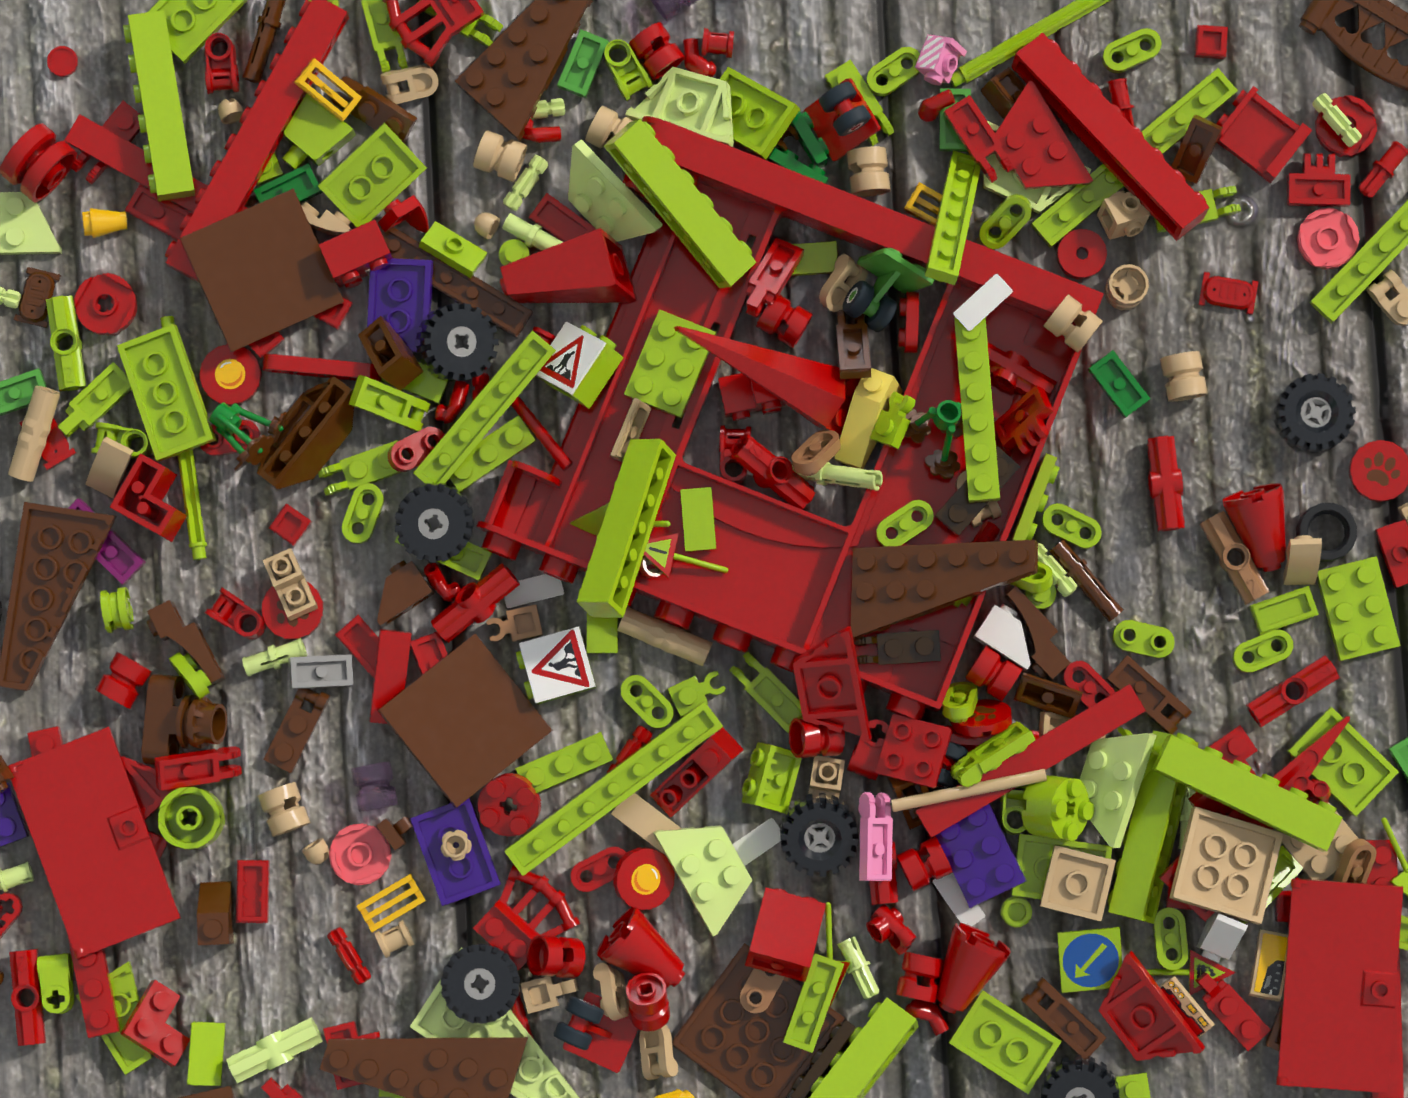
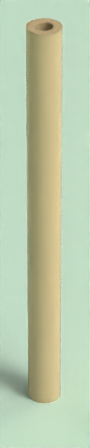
[891,769,1047,812]

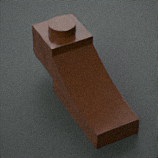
[1005,586,1071,681]
[146,600,225,685]

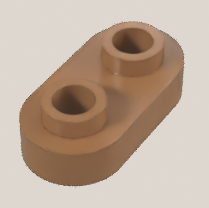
[791,430,841,476]
[1333,839,1377,884]
[740,968,785,1013]

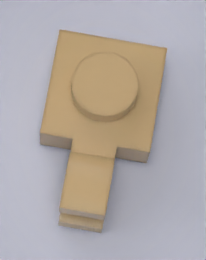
[520,976,579,1014]

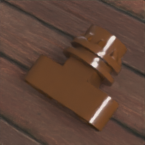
[141,674,227,764]

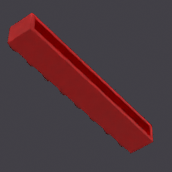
[1011,33,1209,241]

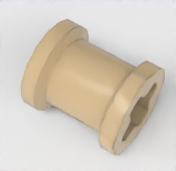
[374,920,414,958]

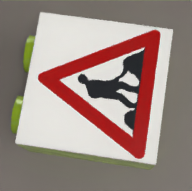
[536,322,624,409]
[515,626,596,705]

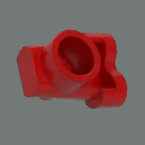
[1292,775,1331,805]
[866,904,917,956]

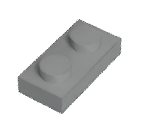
[288,654,354,689]

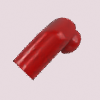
[683,38,716,77]
[918,89,955,122]
[522,118,561,143]
[435,381,470,424]
[424,563,461,602]
[905,999,949,1036]

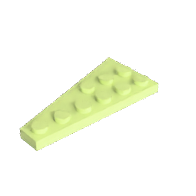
[410,948,580,1098]

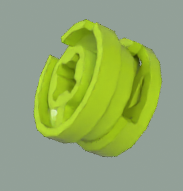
[100,587,134,633]

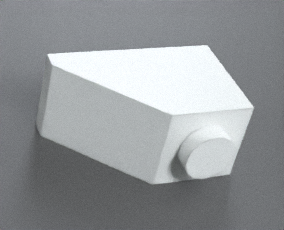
[973,604,1031,671]
[1196,913,1248,963]

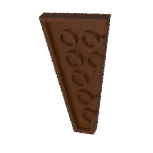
[455,0,593,142]
[0,502,117,691]
[851,540,1038,641]
[320,1037,528,1098]

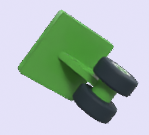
[842,248,935,332]

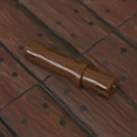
[242,0,286,84]
[1048,539,1124,623]

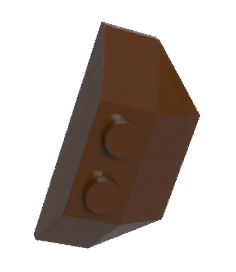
[257,376,354,489]

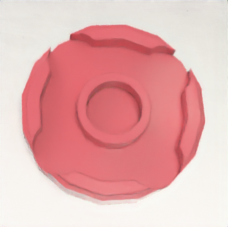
[1297,208,1360,270]
[329,823,392,886]

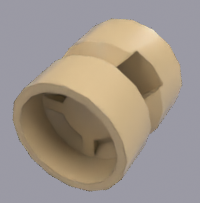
[585,105,633,153]
[473,130,528,182]
[847,146,890,197]
[1104,264,1149,311]
[1044,294,1103,353]
[1160,351,1208,402]
[258,782,311,837]

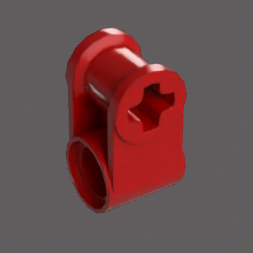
[205,33,240,94]
[719,425,751,485]
[204,587,266,639]
[847,719,889,781]

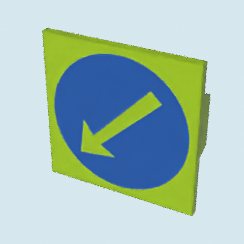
[1057,927,1122,993]

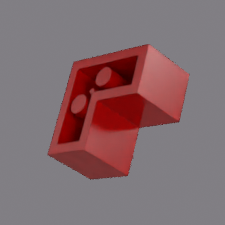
[319,219,393,289]
[718,373,786,421]
[110,453,187,542]

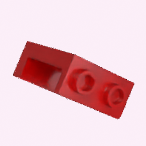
[1216,86,1312,183]
[745,887,826,982]

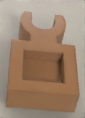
[486,605,543,642]

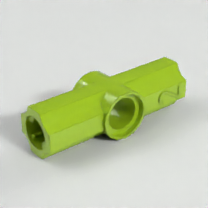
[46,295,87,391]

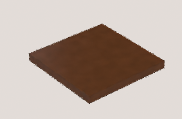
[179,188,344,352]
[378,634,553,808]
[672,943,845,1098]

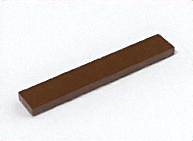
[375,217,533,338]

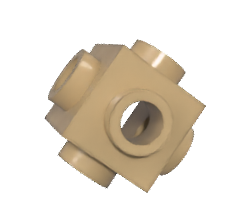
[1097,191,1150,240]

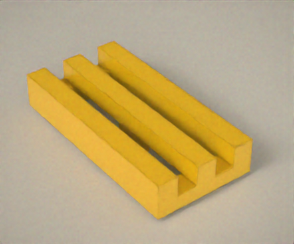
[293,58,362,122]
[904,182,973,227]
[356,874,426,933]

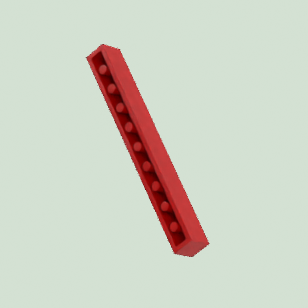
[165,0,349,283]

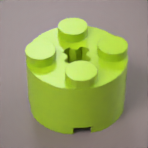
[1021,775,1094,841]
[158,787,225,850]

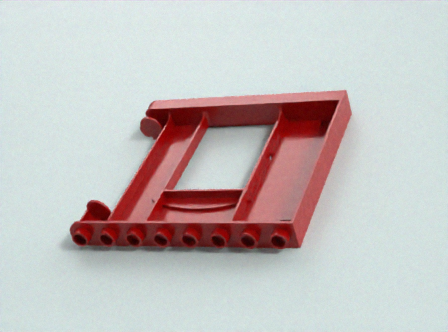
[476,116,1104,720]

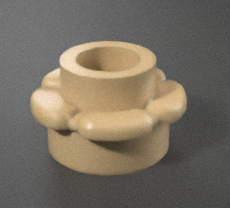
[441,830,472,861]

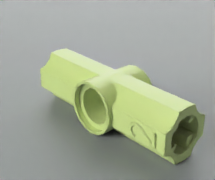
[226,1017,323,1083]

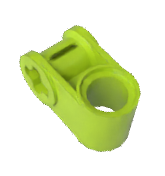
[604,39,653,101]
[91,422,153,460]
[1000,785,1027,835]
[37,953,75,1014]

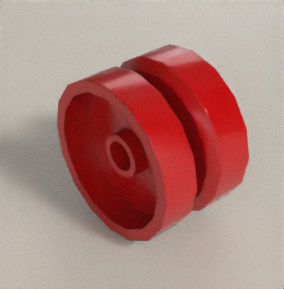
[0,123,77,203]

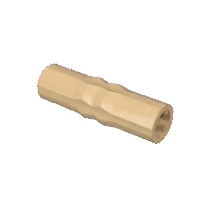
[8,386,60,482]
[617,607,713,667]

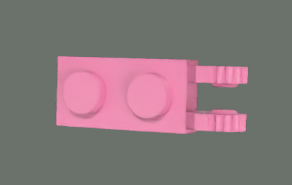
[858,792,893,881]

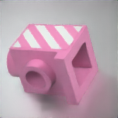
[915,34,967,86]

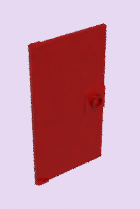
[8,727,181,960]
[1276,878,1404,1093]

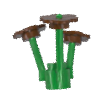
[904,400,963,479]
[209,402,288,471]

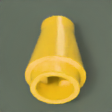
[82,208,127,239]

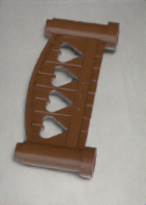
[1299,0,1408,91]

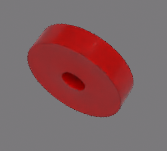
[1057,229,1107,279]

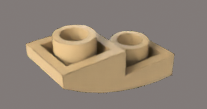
[301,202,352,236]
[85,437,134,498]
[1283,535,1322,585]
[263,548,318,621]
[808,756,845,799]
[611,793,681,854]

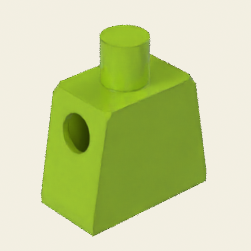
[282,94,356,170]

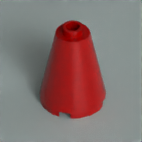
[1222,483,1286,572]
[596,907,685,988]
[936,923,1011,1014]

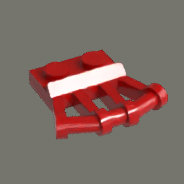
[382,0,485,67]
[473,864,581,970]

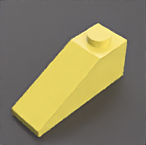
[834,368,903,469]

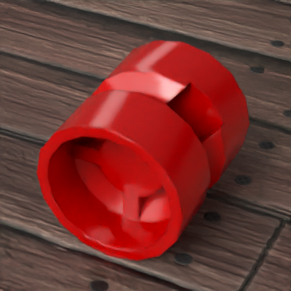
[629,22,685,80]
[756,295,813,348]
[965,645,1023,702]
[95,652,152,709]
[788,718,845,758]
[896,836,953,892]
[527,935,586,979]
[896,951,944,1003]
[626,972,670,1032]

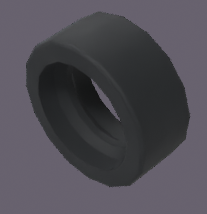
[1296,503,1357,562]

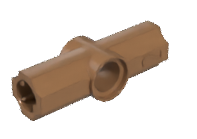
[1200,511,1270,605]

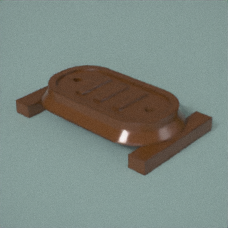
[14,267,61,328]

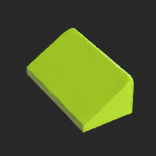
[187,1021,226,1086]

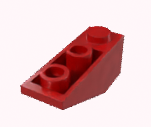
[650,727,744,818]

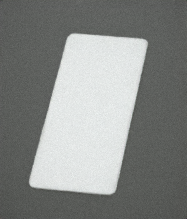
[953,274,1013,331]
[504,574,564,608]
[733,818,781,866]
[933,873,985,926]

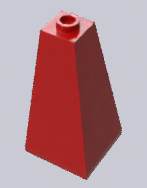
[500,228,637,303]

